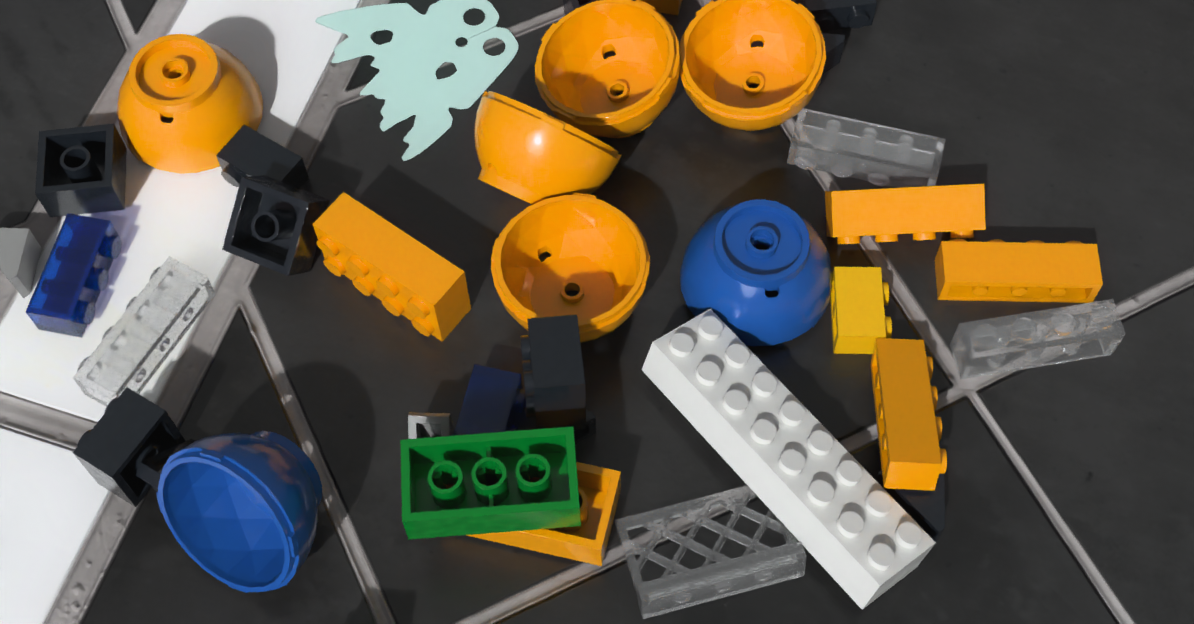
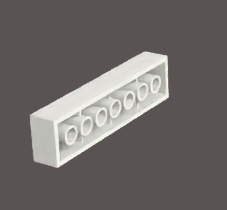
[641,309,936,610]

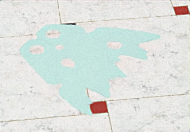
[315,0,519,161]

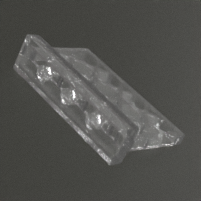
[615,485,806,619]

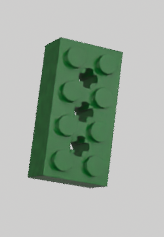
[400,426,581,540]

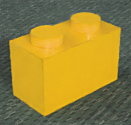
[830,267,892,354]

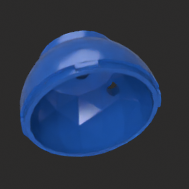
[680,199,832,346]
[156,431,323,593]

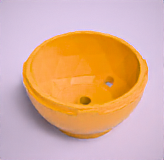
[535,0,681,138]
[679,0,826,131]
[117,34,263,174]
[474,91,621,204]
[491,193,650,343]

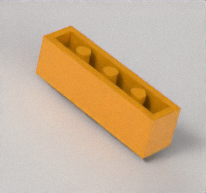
[825,184,986,244]
[934,239,1103,303]
[870,338,947,491]

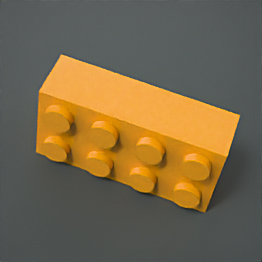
[313,192,471,342]
[446,462,621,566]

